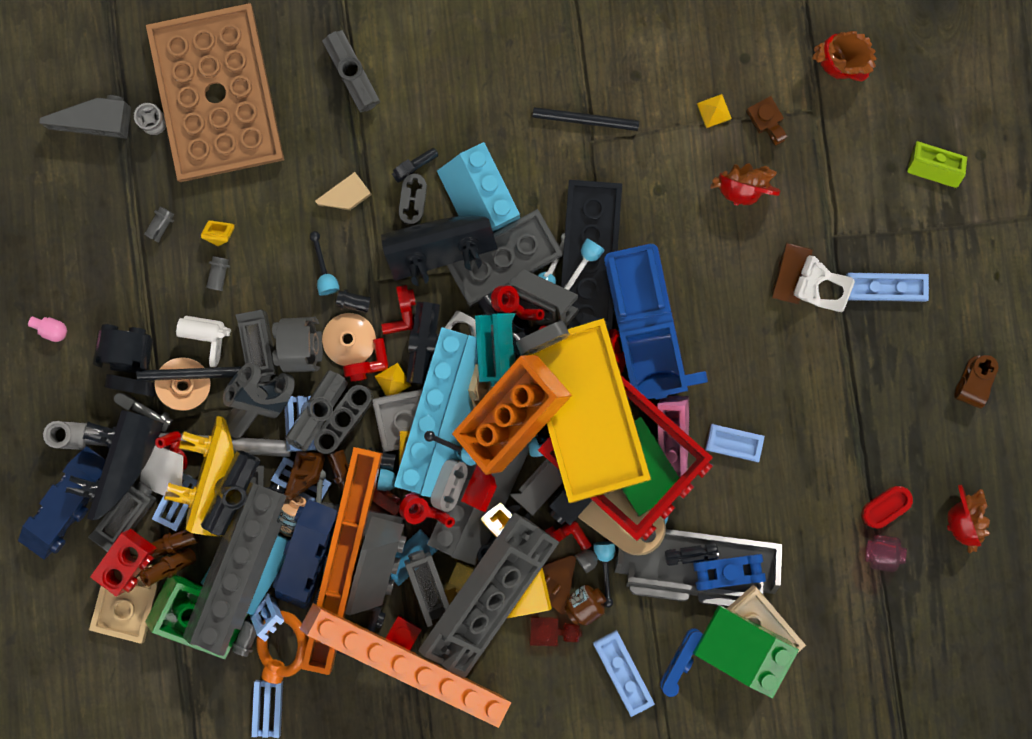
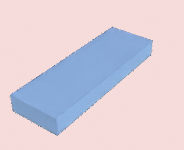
[846,273,929,302]
[593,630,655,717]

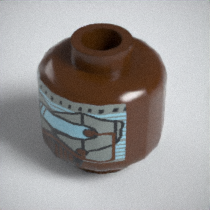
[564,585,606,626]

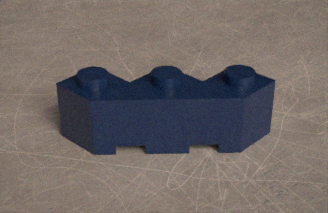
[18,446,105,560]
[273,499,338,610]

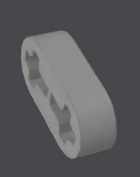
[431,459,468,512]

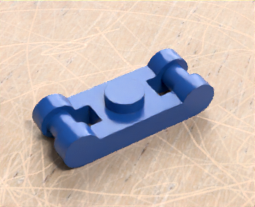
[693,554,766,590]
[660,628,703,697]

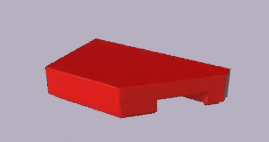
[461,465,497,513]

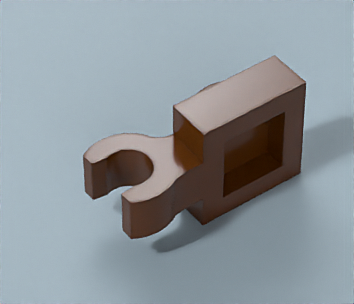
[746,96,787,146]

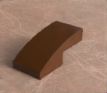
[772,242,813,304]

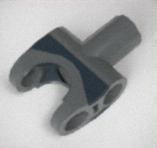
[223,363,294,438]

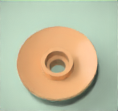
[322,313,376,366]
[155,358,210,411]

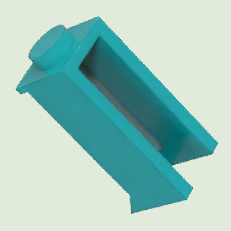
[475,313,516,387]

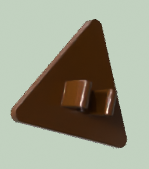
[542,555,576,615]

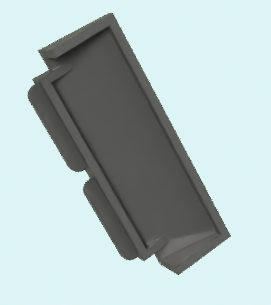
[614,529,782,607]

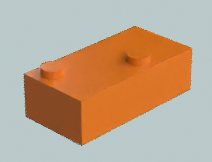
[452,355,572,475]

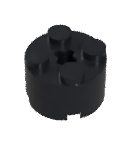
[93,324,154,373]

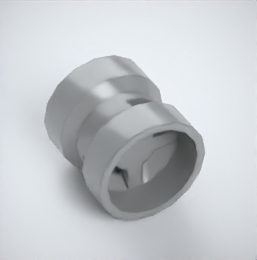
[134,103,166,135]

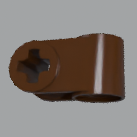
[954,355,999,409]

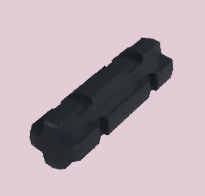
[665,543,719,566]

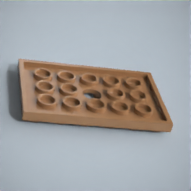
[146,3,284,182]

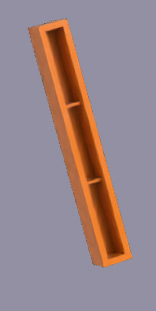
[301,447,383,675]
[300,603,511,728]

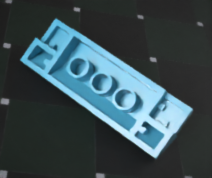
[394,327,478,498]

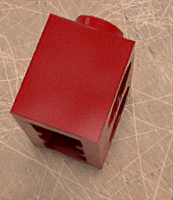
[90,529,157,597]

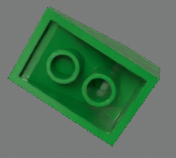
[145,575,248,659]
[693,605,799,698]

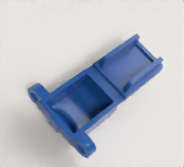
[604,244,708,400]

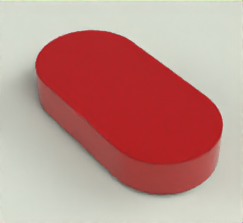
[861,486,913,529]

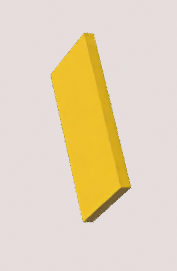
[532,318,651,503]

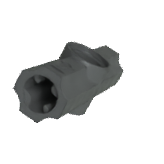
[322,30,380,113]
[285,370,348,451]

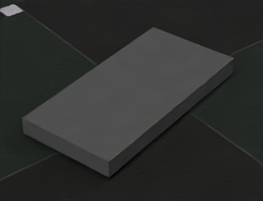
[447,209,563,307]

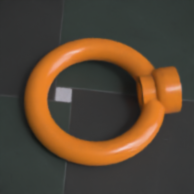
[256,611,308,684]

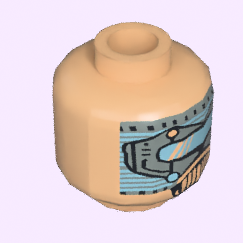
[277,495,307,537]

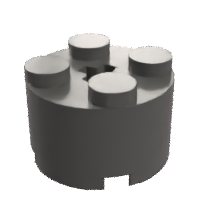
[272,317,323,373]

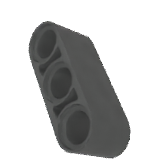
[314,385,374,454]

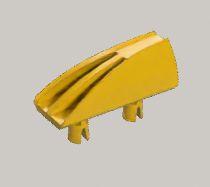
[164,416,235,536]

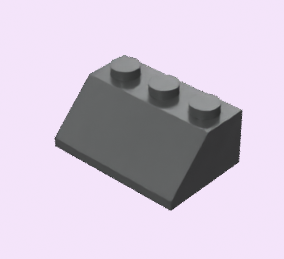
[345,516,406,615]

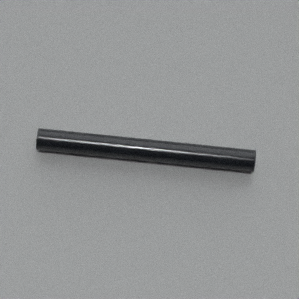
[532,107,639,131]
[137,366,243,381]

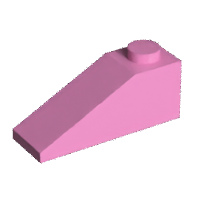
[658,395,689,478]

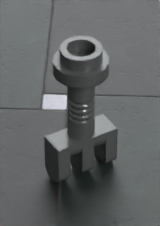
[114,393,174,433]

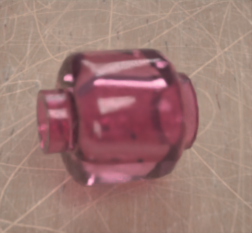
[865,534,907,572]

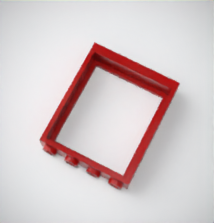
[538,376,713,541]

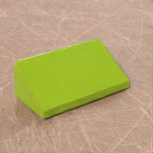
[907,141,967,188]

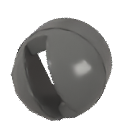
[575,550,598,573]

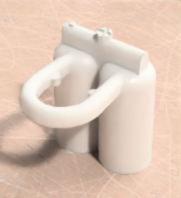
[176,316,231,368]

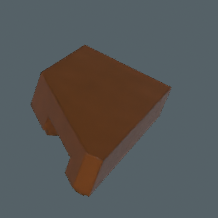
[284,451,325,500]

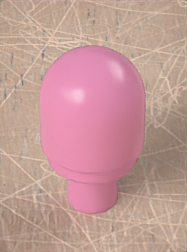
[28,316,67,342]

